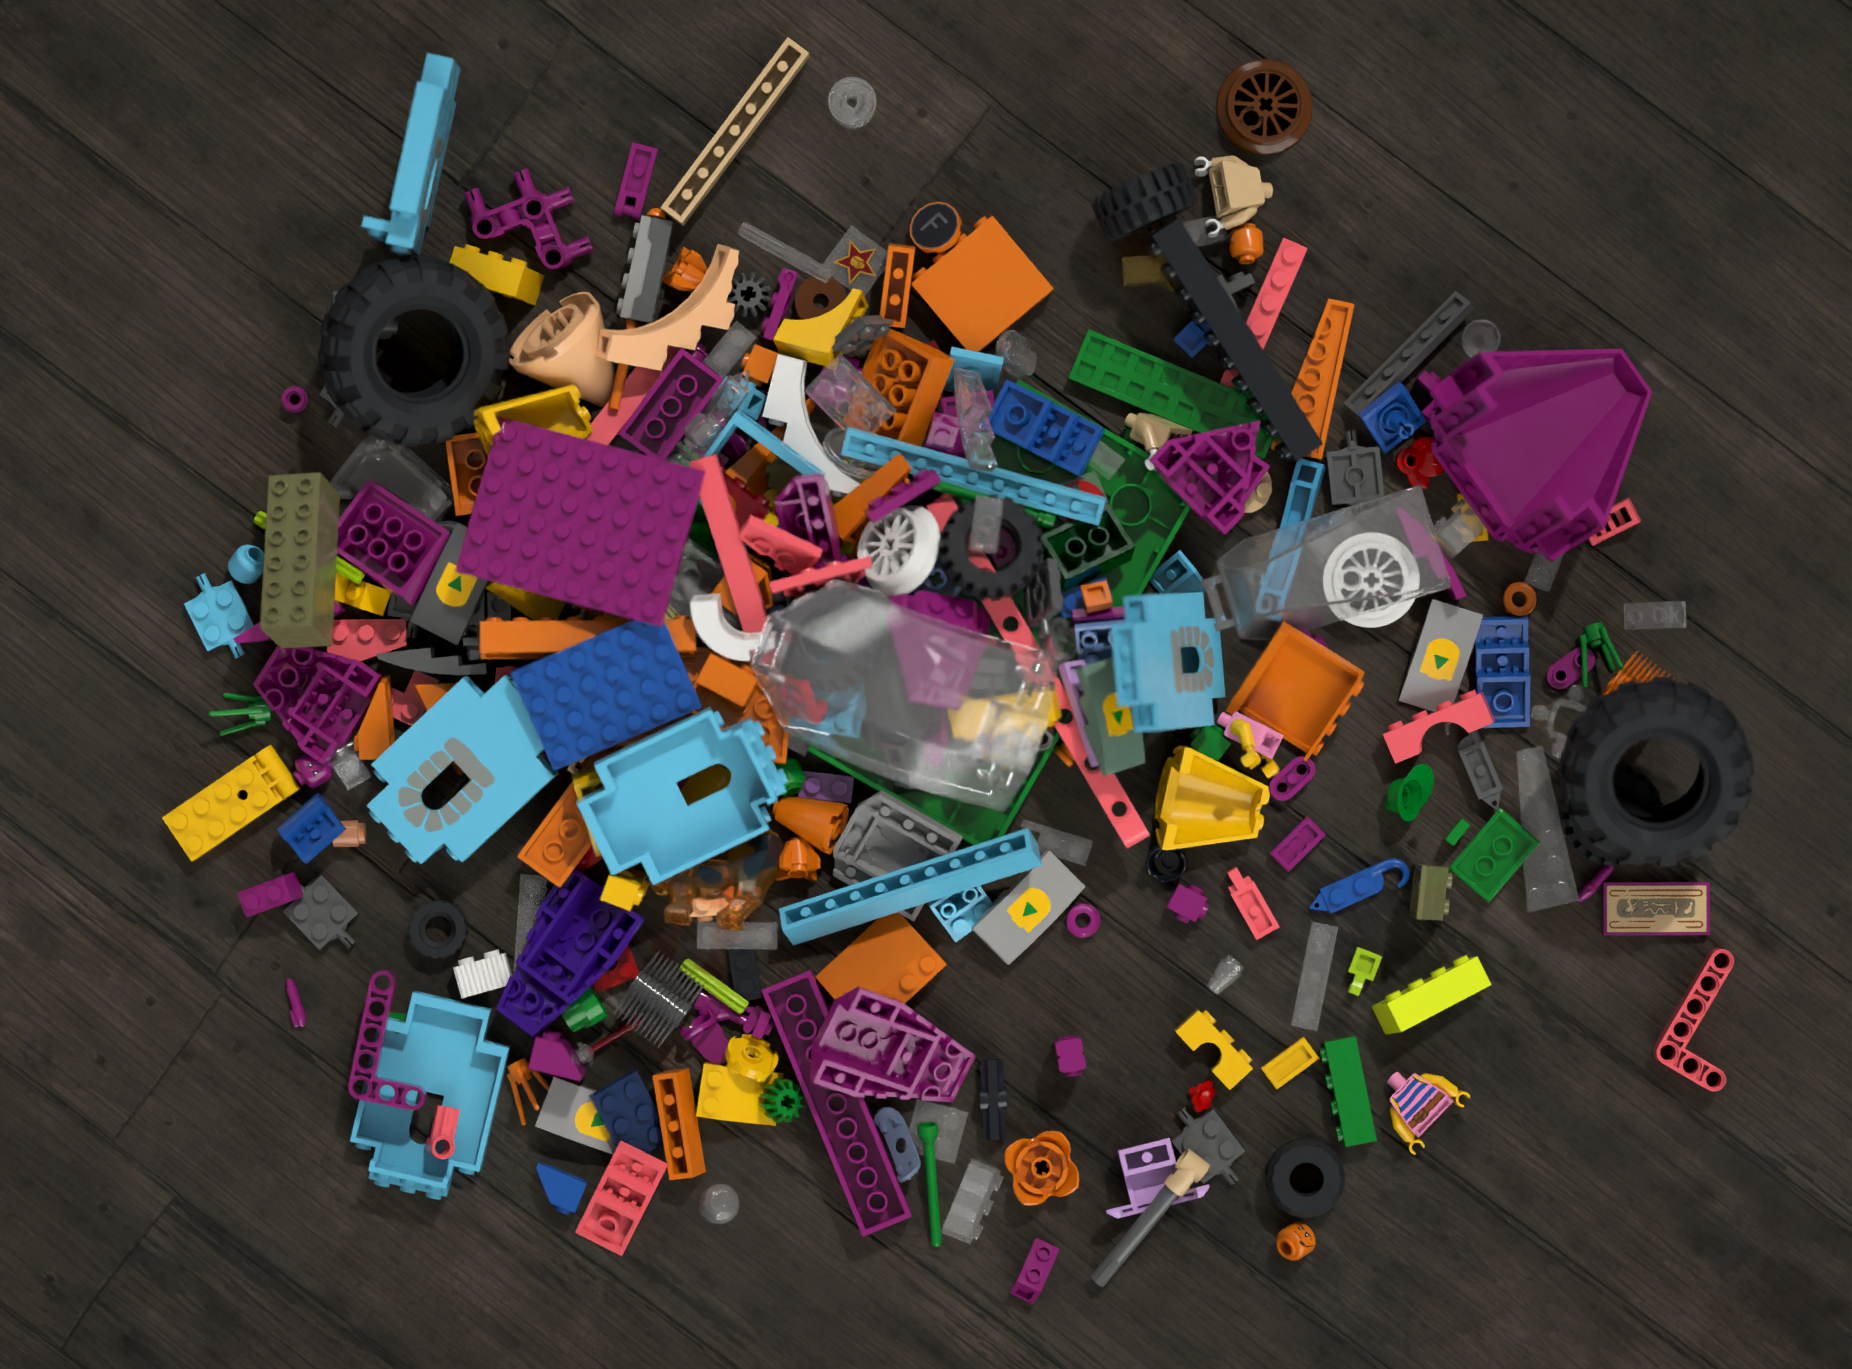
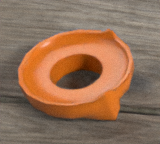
[1503,582,1537,616]

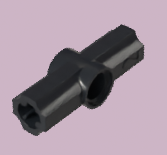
[980,1059,1007,1140]

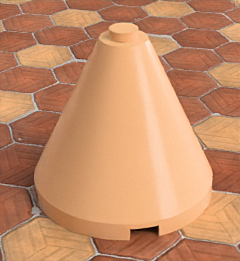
[509,292,616,407]

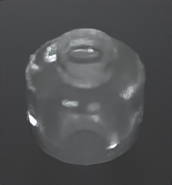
[683,413,723,452]

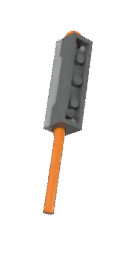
[608,208,673,411]

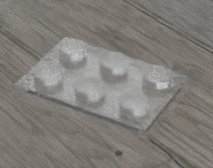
[804,353,897,434]

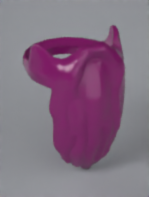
[679,1010,729,1064]

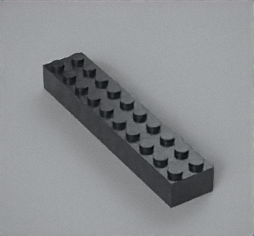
[1145,218,1323,462]

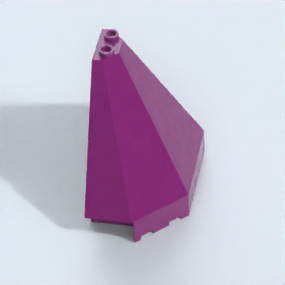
[1430,349,1652,562]

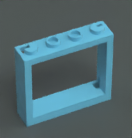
[697,410,825,529]

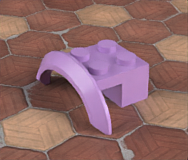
[1106,1138,1209,1219]

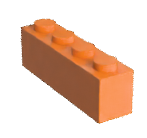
[652,1068,706,1180]

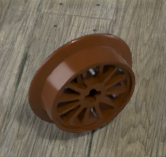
[1217,59,1312,155]

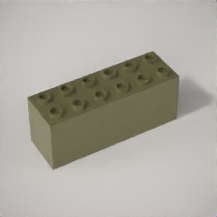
[260,473,340,648]

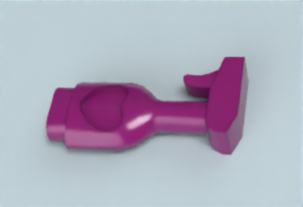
[693,990,763,1034]

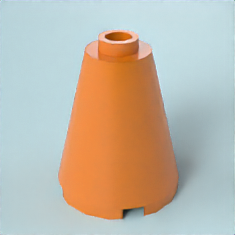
[772,796,849,855]

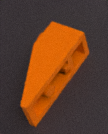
[354,675,395,760]

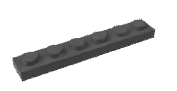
[1344,291,1475,418]

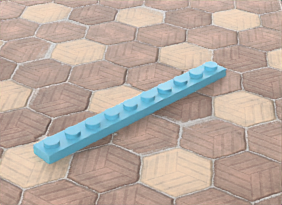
[841,427,1106,526]

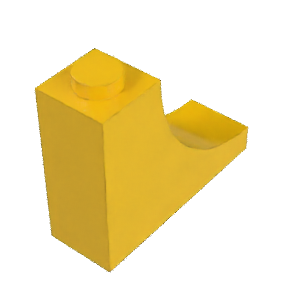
[773,288,868,368]

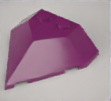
[1149,421,1260,535]

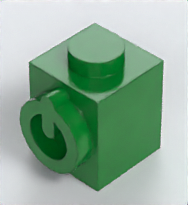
[1189,724,1231,761]

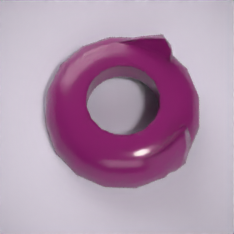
[1066,903,1100,938]

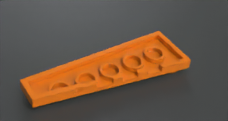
[1270,299,1355,460]

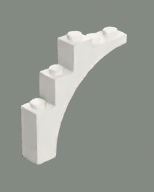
[762,354,862,498]

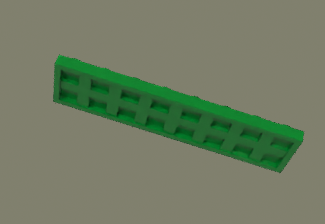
[1068,330,1273,460]

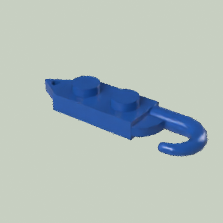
[1309,858,1410,914]

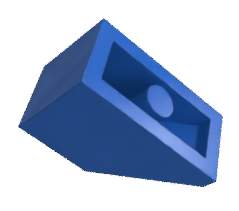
[536,1161,589,1215]

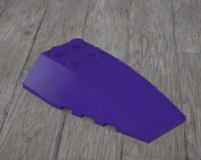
[496,868,645,1038]

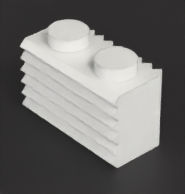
[453,949,513,998]

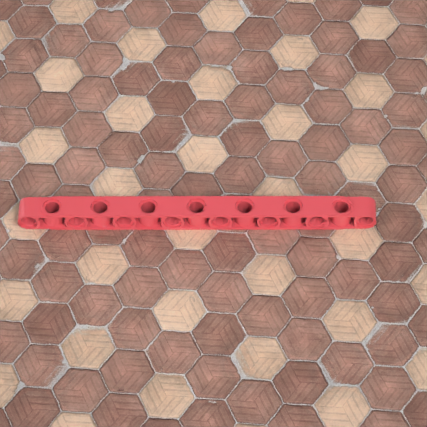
[925,494,1150,849]

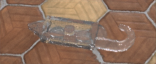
[685,370,750,459]

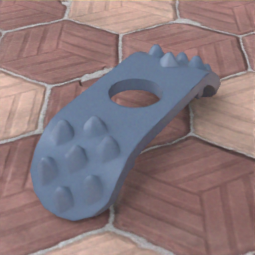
[874,1107,921,1183]

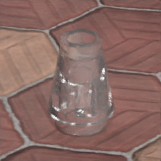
[1207,955,1244,995]

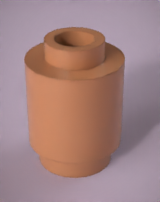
[332,820,366,847]

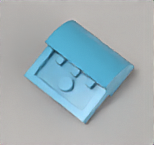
[927,886,992,942]

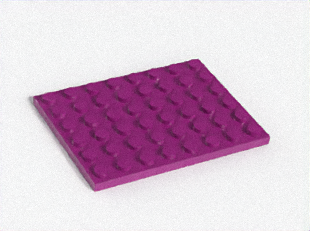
[455,417,706,627]

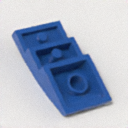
[982,379,1105,477]
[1474,616,1530,728]

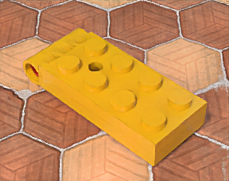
[162,745,301,861]

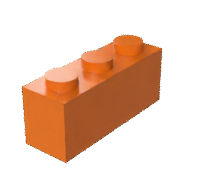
[880,243,916,328]

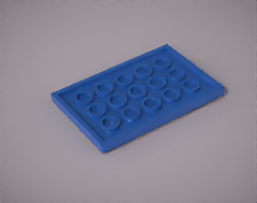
[511,620,702,771]

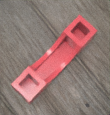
[1383,690,1495,764]

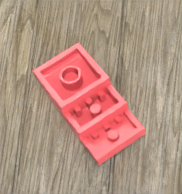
[575,1141,668,1256]

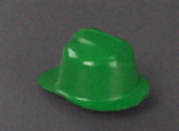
[1384,763,1434,822]

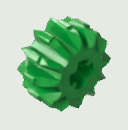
[759,1078,805,1123]

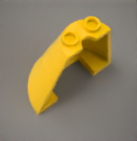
[473,384,593,456]
[1154,746,1270,850]

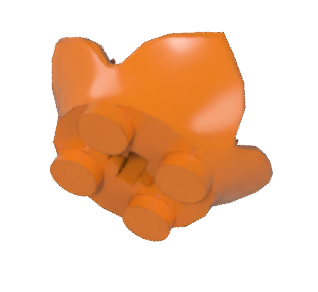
[1005,1131,1079,1206]

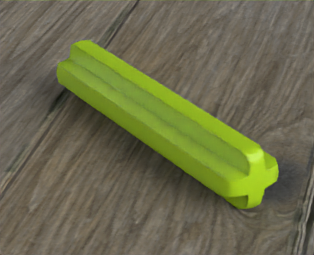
[679,959,749,1014]

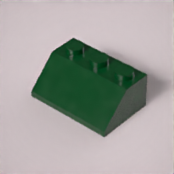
[1041,504,1135,593]

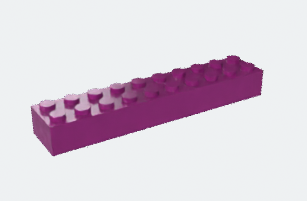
[761,969,912,1237]

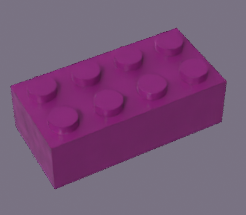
[618,348,726,461]

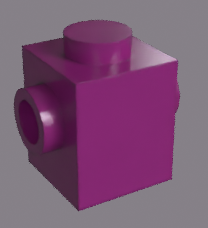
[1166,884,1209,924]

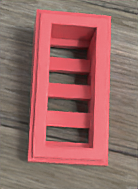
[1589,497,1641,546]

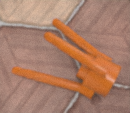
[507,1058,550,1126]

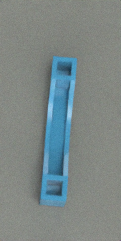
[1254,458,1326,620]

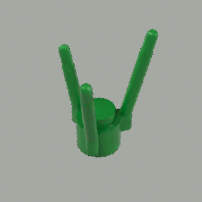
[1579,622,1624,689]
[209,692,271,736]

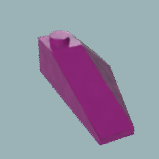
[908,411,985,504]

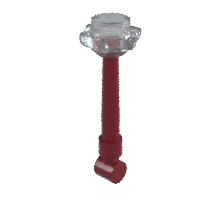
[575,1015,647,1066]

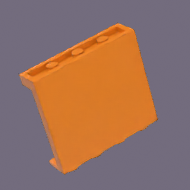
[911,215,1054,352]
[1226,621,1365,762]

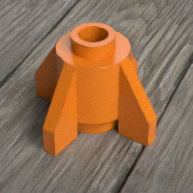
[662,247,708,292]
[776,837,820,882]

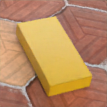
[1261,1037,1319,1089]

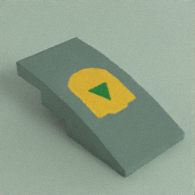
[1075,657,1145,777]

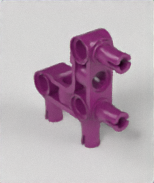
[463,168,594,271]

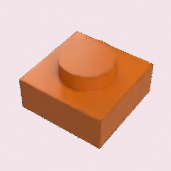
[1080,580,1113,613]

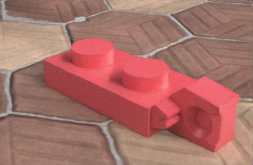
[1227,867,1279,940]

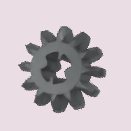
[727,272,771,317]

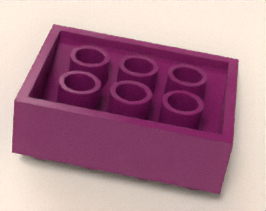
[337,479,451,606]

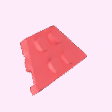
[770,556,873,598]

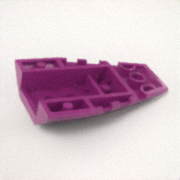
[811,987,976,1102]

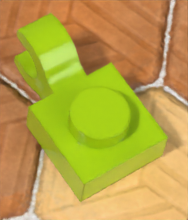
[1347,947,1382,996]

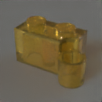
[1121,255,1175,293]

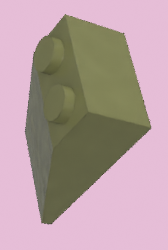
[1409,863,1453,920]

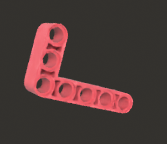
[1653,948,1734,1092]

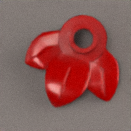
[1396,437,1445,489]

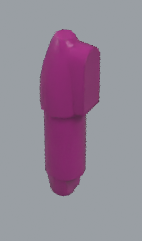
[1577,865,1614,902]
[286,978,306,1028]

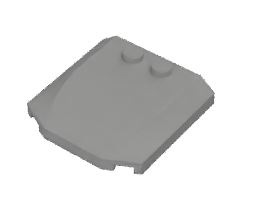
[833,790,963,922]

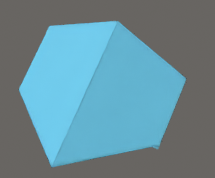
[1149,550,1212,594]

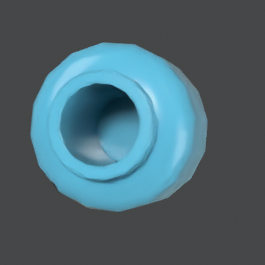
[228,544,265,584]

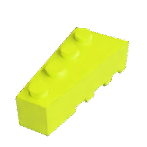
[1371,955,1491,1035]

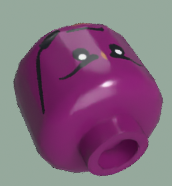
[293,753,334,789]

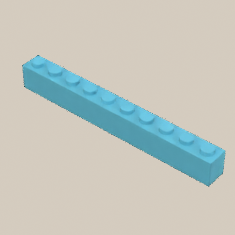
[779,828,1042,946]

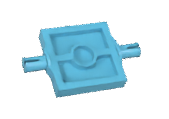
[184,573,255,659]

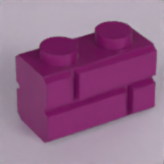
[238,872,303,917]
[1054,1035,1086,1077]

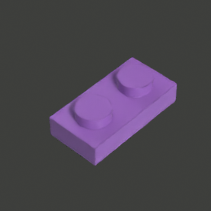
[798,771,854,803]

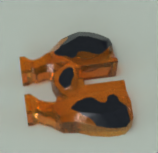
[649,830,784,931]

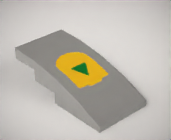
[1398,599,1483,712]
[971,850,1085,965]
[535,1076,616,1155]

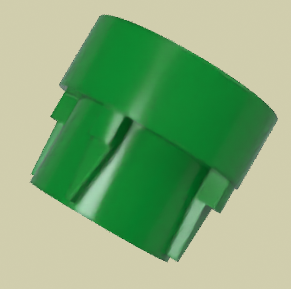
[561,985,608,1032]

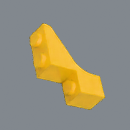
[335,572,391,616]

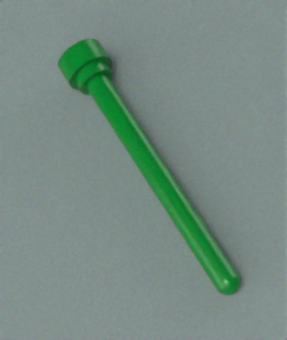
[932,481,1056,531]
[917,1122,942,1247]

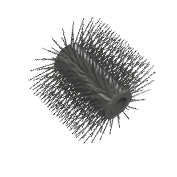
[613,951,705,1047]

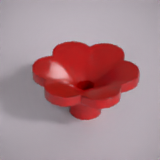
[1189,1080,1215,1112]

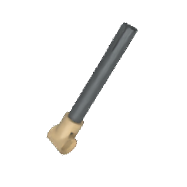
[1091,1148,1210,1287]

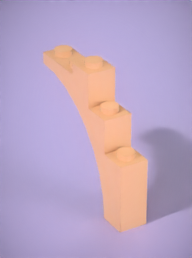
[595,244,739,371]

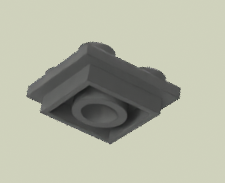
[832,315,894,354]

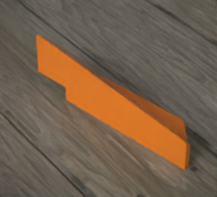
[833,454,912,550]

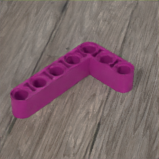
[348,970,427,1110]

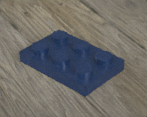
[589,1069,663,1153]

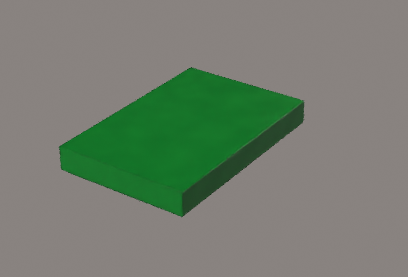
[1449,808,1541,903]

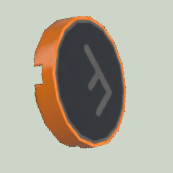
[910,202,962,253]

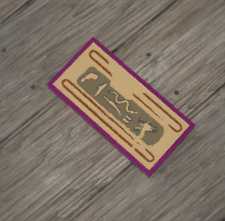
[1602,882,1710,935]

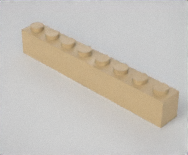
[660,37,810,226]

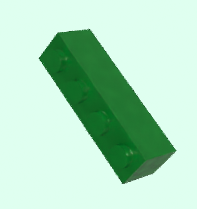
[1319,1035,1377,1147]

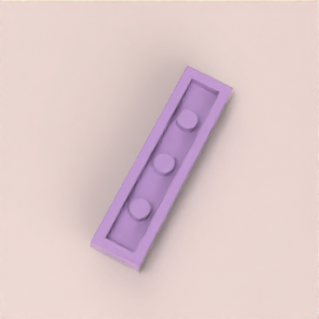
[1058,659,1099,767]

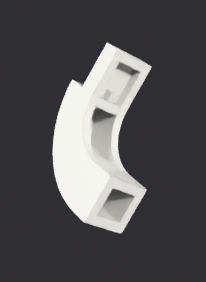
[690,593,778,661]

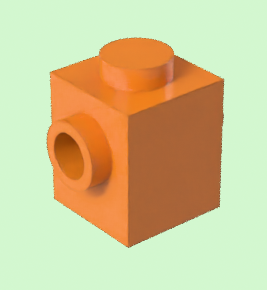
[740,344,778,387]

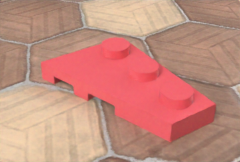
[738,515,823,576]
[327,619,408,661]

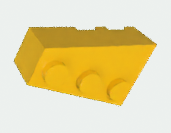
[450,244,544,306]

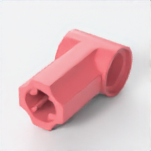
[426,1105,460,1159]

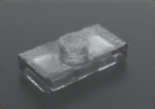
[969,496,1004,554]

